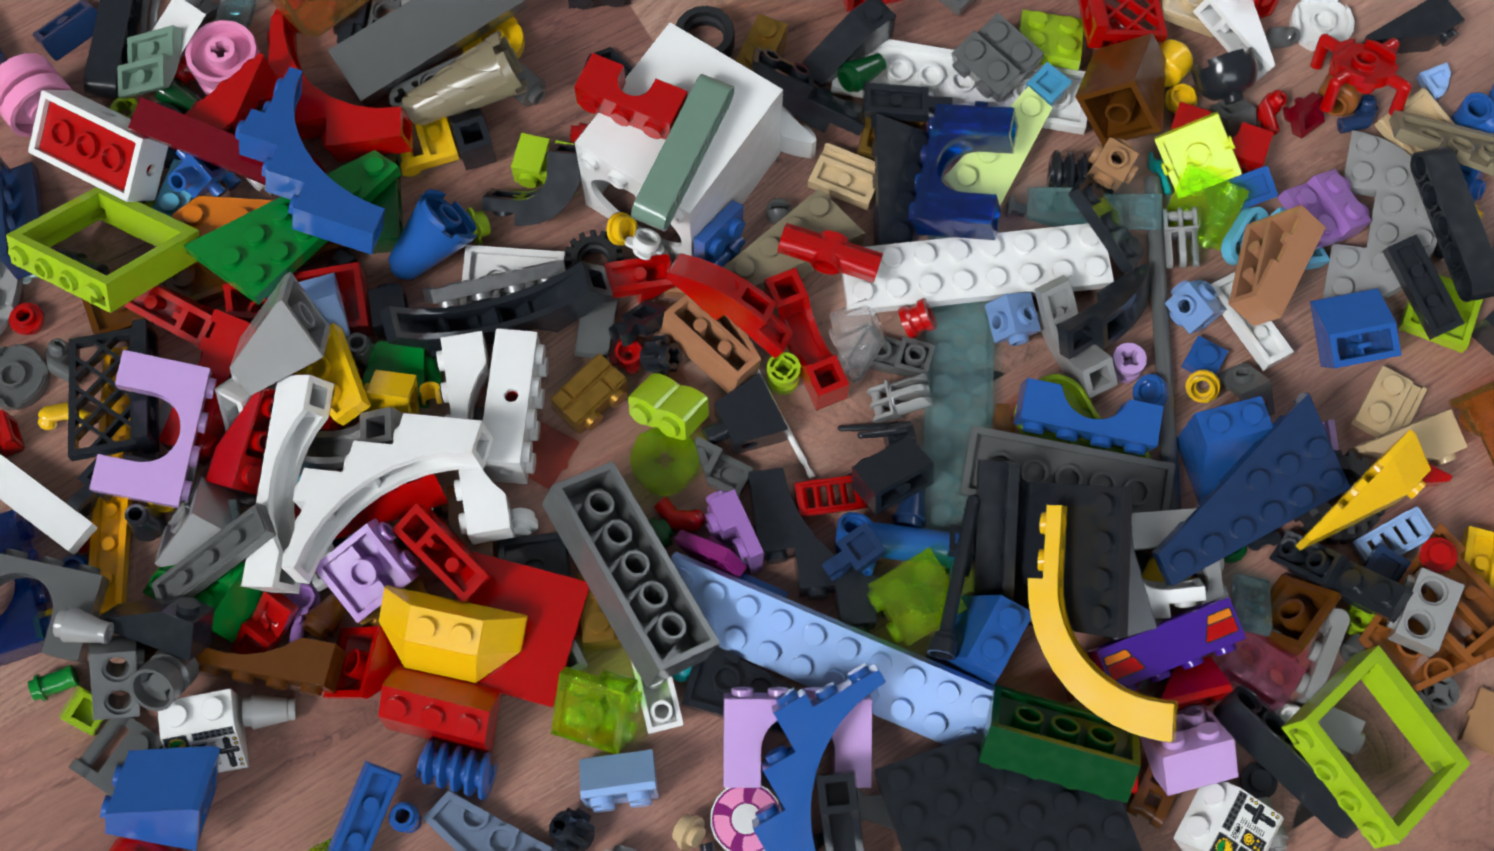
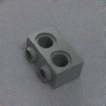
[89,636,146,720]

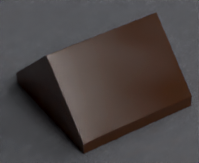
[1243,574,1342,662]

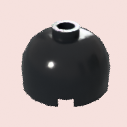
[1190,47,1258,105]

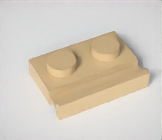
[807,142,876,210]
[1351,366,1427,437]

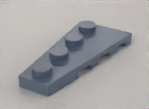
[422,791,556,851]

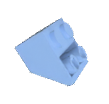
[579,749,659,813]

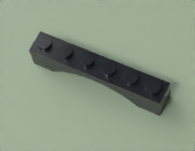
[816,770,865,851]

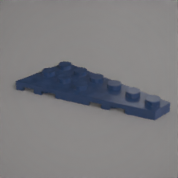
[1152,393,1350,586]

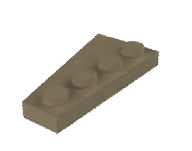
[1389,110,1494,176]

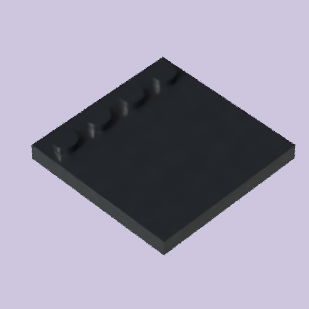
[1013,481,1133,638]

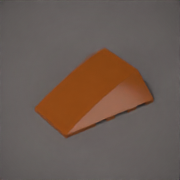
[1358,522,1494,693]

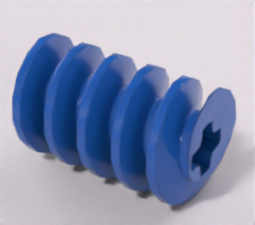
[416,737,498,801]

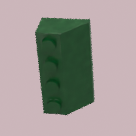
[979,684,1140,803]

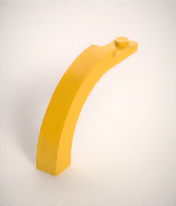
[1028,505,1178,743]

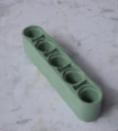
[631,74,735,231]

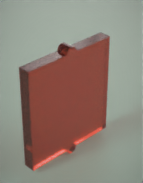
[528,419,579,490]

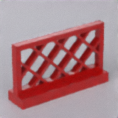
[1078,0,1168,48]

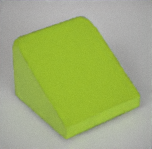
[58,686,104,736]

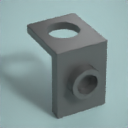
[1217,362,1275,416]

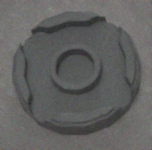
[0,344,50,410]

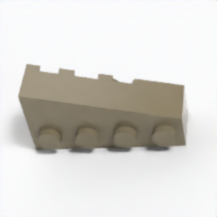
[723,188,865,292]

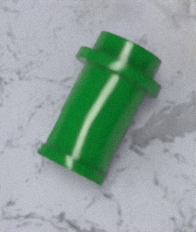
[28,665,79,702]

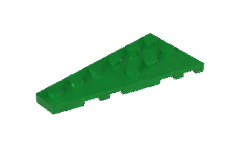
[183,150,401,305]

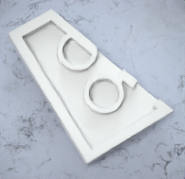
[459,245,566,306]

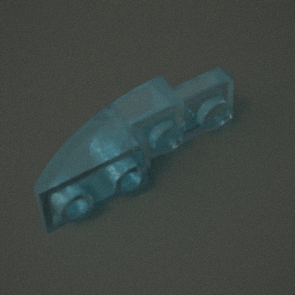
[1026,187,1163,230]

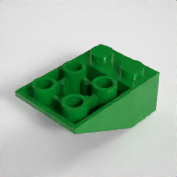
[142,561,264,643]

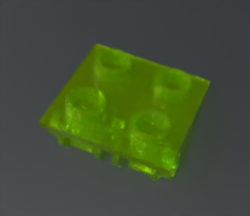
[1166,164,1250,251]

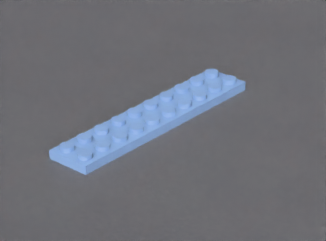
[671,552,994,745]

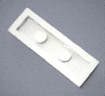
[1211,272,1294,371]

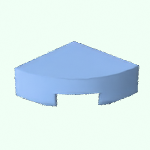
[1416,62,1451,102]

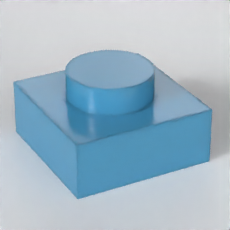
[1025,62,1072,107]

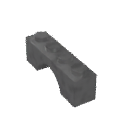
[299,407,403,476]

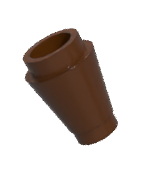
[302,593,347,642]

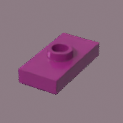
[674,529,747,577]

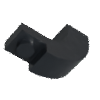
[482,143,582,226]

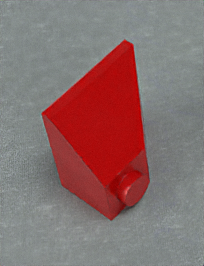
[323,626,403,699]
[1153,656,1233,711]

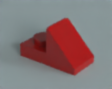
[603,254,675,304]

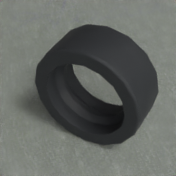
[676,6,735,58]

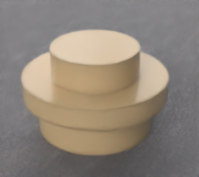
[672,814,706,851]

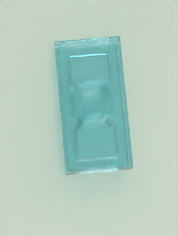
[1231,573,1273,637]

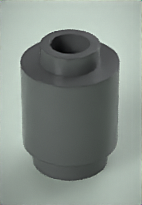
[513,63,546,107]

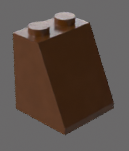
[1075,33,1166,146]

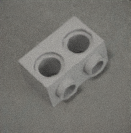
[1386,567,1465,657]

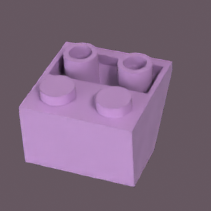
[1140,704,1238,796]

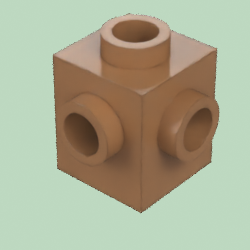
[1087,137,1140,191]

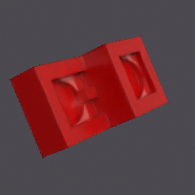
[231,591,299,654]

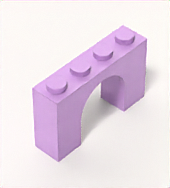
[89,350,217,509]
[723,687,872,788]

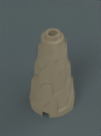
[399,31,529,126]

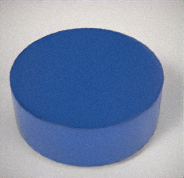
[1133,374,1169,406]

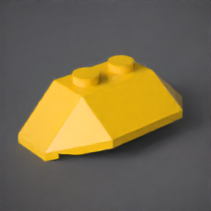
[379,585,528,683]

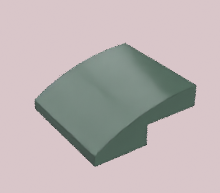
[118,25,182,99]

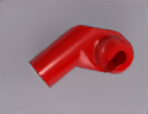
[1256,90,1287,136]
[654,497,706,532]

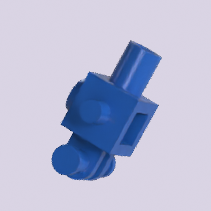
[168,150,242,199]

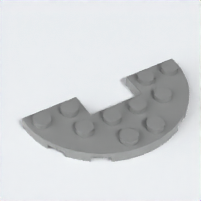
[1322,130,1437,299]

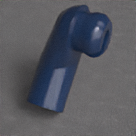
[1337,95,1378,134]

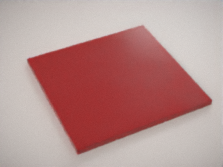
[457,551,590,708]

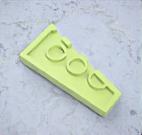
[941,86,1053,224]

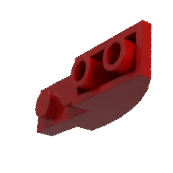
[665,253,793,358]

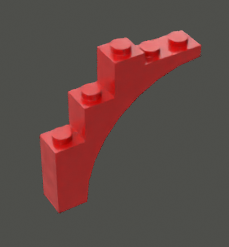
[258,14,413,162]

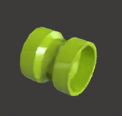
[766,352,801,395]

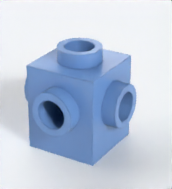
[1164,279,1226,334]
[985,292,1041,346]

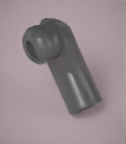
[1265,26,1301,53]
[46,338,83,383]

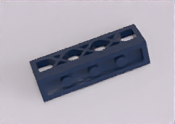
[0,157,43,280]

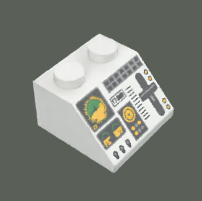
[158,689,249,773]
[1174,781,1284,851]

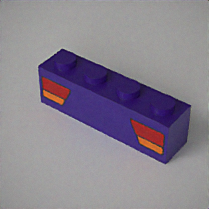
[1087,597,1246,691]

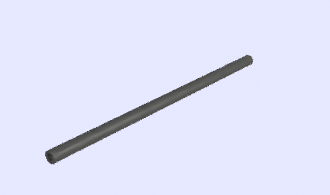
[1144,175,1181,510]

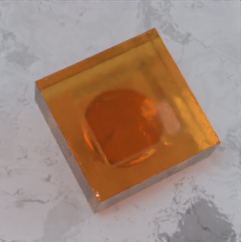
[991,403,1016,433]

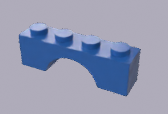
[1014,378,1164,455]

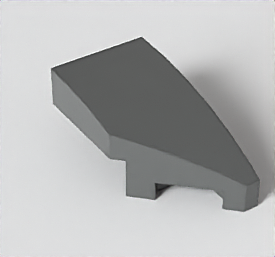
[695,436,753,498]

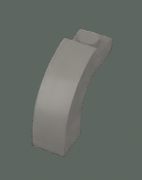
[1034,275,1118,398]

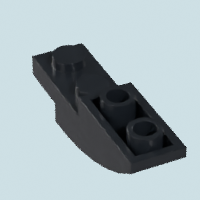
[751,46,865,136]
[1057,263,1151,359]
[1269,529,1413,623]

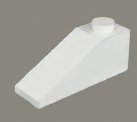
[1193,0,1276,81]

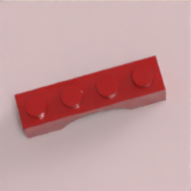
[764,267,850,411]

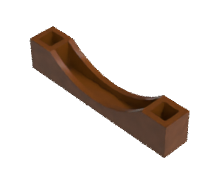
[137,637,346,697]

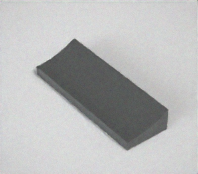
[328,0,527,107]

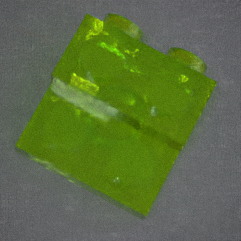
[867,547,967,646]
[551,666,643,754]

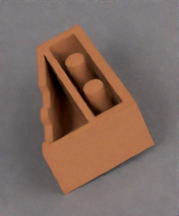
[1228,205,1326,326]
[661,295,761,393]

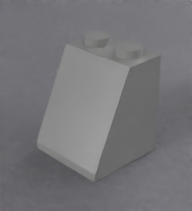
[230,272,331,396]

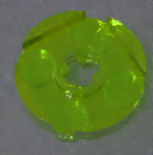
[630,427,699,496]

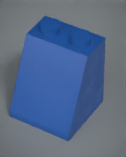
[1177,396,1273,503]
[926,595,1031,686]
[100,746,220,851]

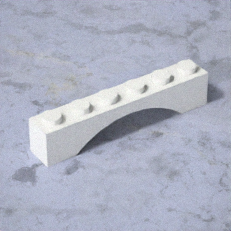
[436,331,515,545]
[241,375,334,594]

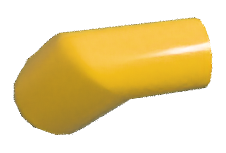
[37,402,92,430]

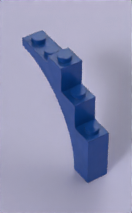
[235,67,385,255]
[752,663,886,851]

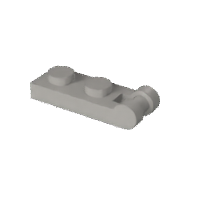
[1294,608,1350,707]

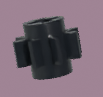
[640,335,682,377]
[549,808,595,851]

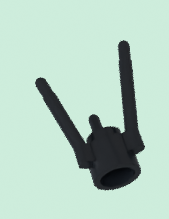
[838,421,916,476]

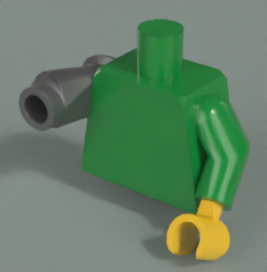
[347,333,444,409]

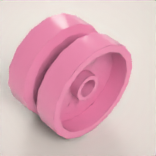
[185,20,261,96]
[0,53,73,137]

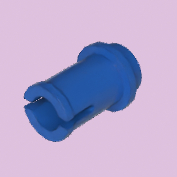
[389,802,422,833]

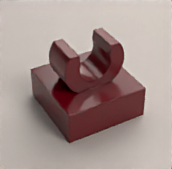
[1282,92,1325,139]

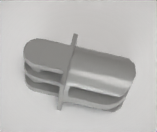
[1162,207,1200,269]
[867,373,933,424]

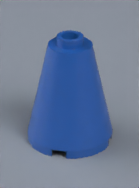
[388,189,477,280]

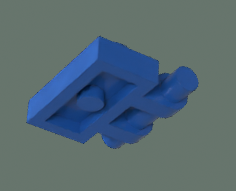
[694,200,745,267]

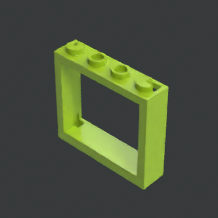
[6,187,200,313]
[1281,645,1471,849]

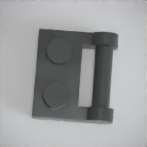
[68,717,164,796]

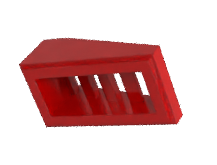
[793,475,867,518]

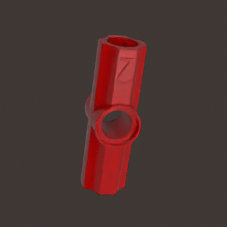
[777,223,883,283]

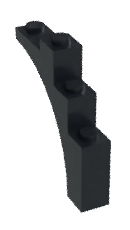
[380,261,613,358]
[748,467,946,634]

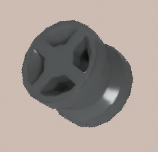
[1421,677,1460,714]

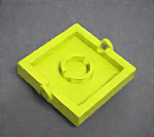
[1154,111,1242,199]

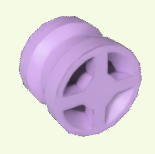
[1112,343,1147,384]

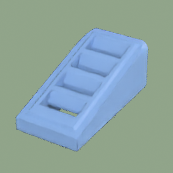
[1350,506,1434,564]

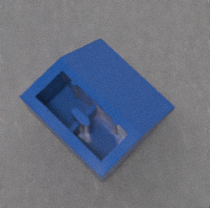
[1310,288,1402,369]

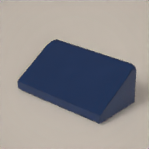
[33,0,97,61]

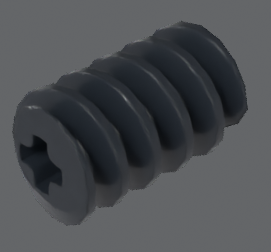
[1046,150,1117,198]

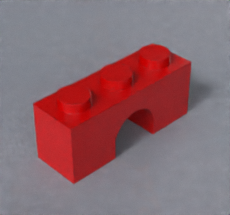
[574,53,688,140]
[1168,101,1274,176]

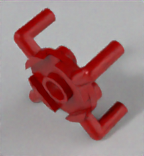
[1310,34,1412,116]

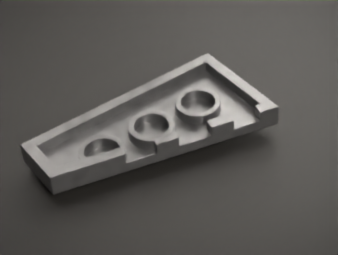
[422,260,566,308]

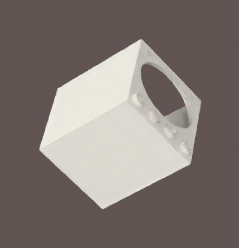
[575,23,783,260]

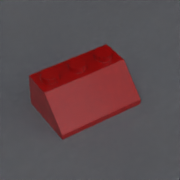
[378,664,502,755]

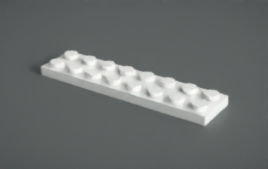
[831,39,1087,135]
[841,223,1114,316]

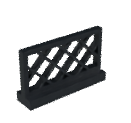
[68,318,160,461]

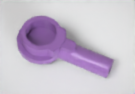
[285,583,321,643]

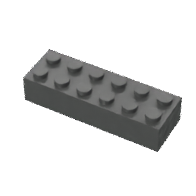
[542,461,720,688]

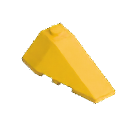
[1295,429,1431,551]

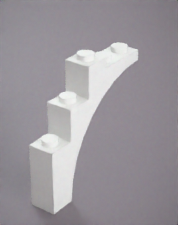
[281,413,494,584]

